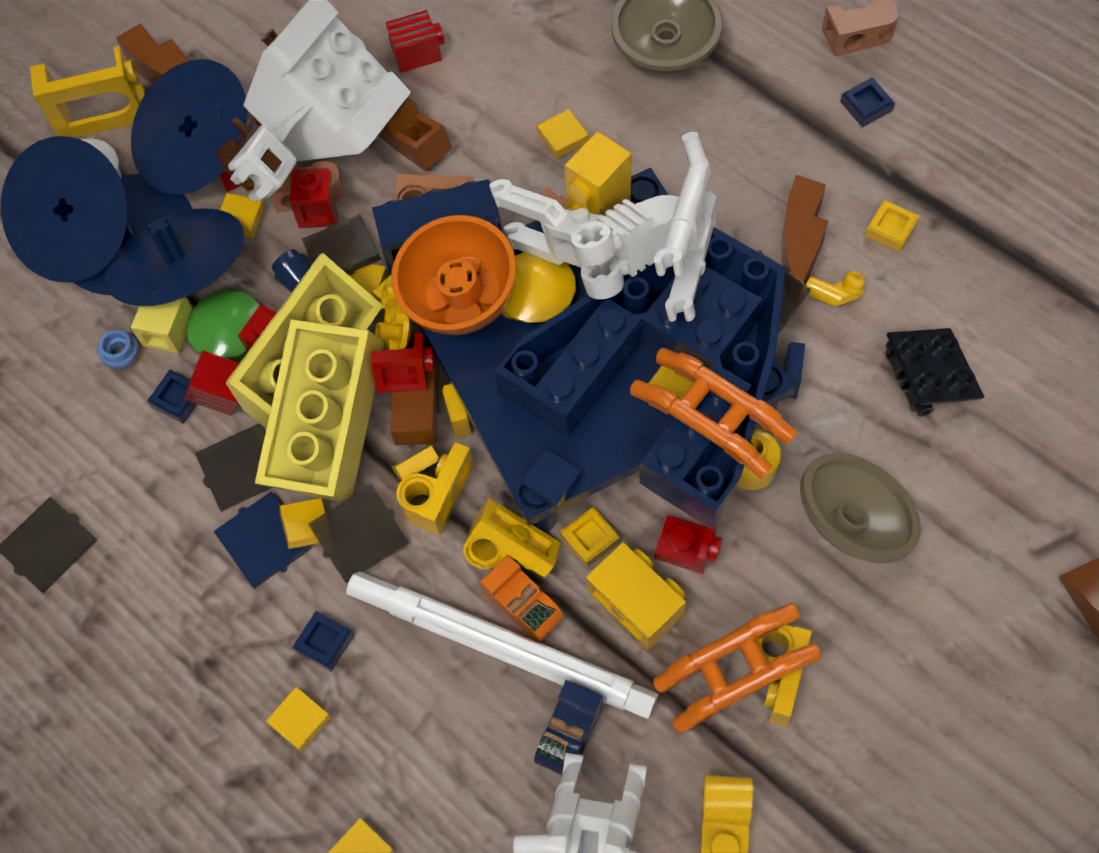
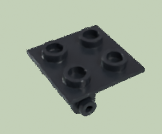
[885,328,985,417]

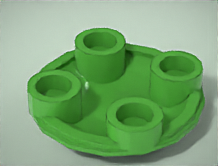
[186,290,259,362]

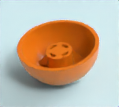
[391,215,517,336]

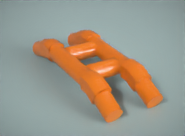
[630,348,797,479]
[653,603,822,734]

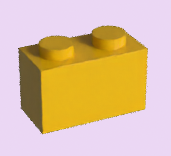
[565,131,632,216]
[586,542,686,650]

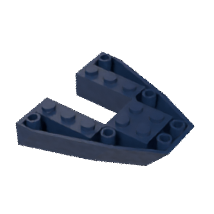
[495,227,786,530]

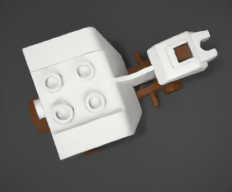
[215,0,411,202]

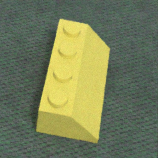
[226,253,382,429]
[255,319,385,504]

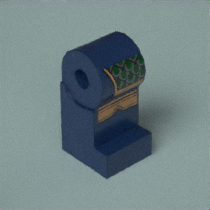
[534,680,604,775]

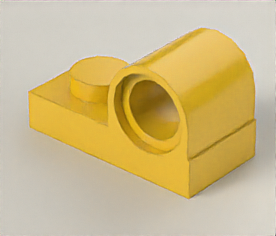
[396,442,474,536]
[463,498,561,578]
[755,625,812,727]
[700,775,753,853]

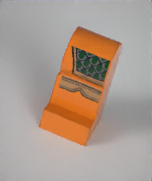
[480,555,565,642]

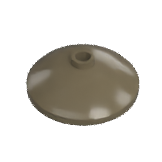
[611,0,723,71]
[800,453,921,563]

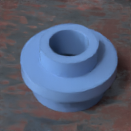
[98,330,139,369]

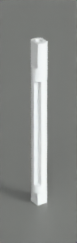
[346,571,659,719]

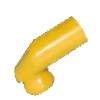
[803,271,866,307]

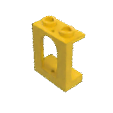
[30,46,147,138]

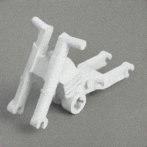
[489,132,717,322]
[513,753,647,853]

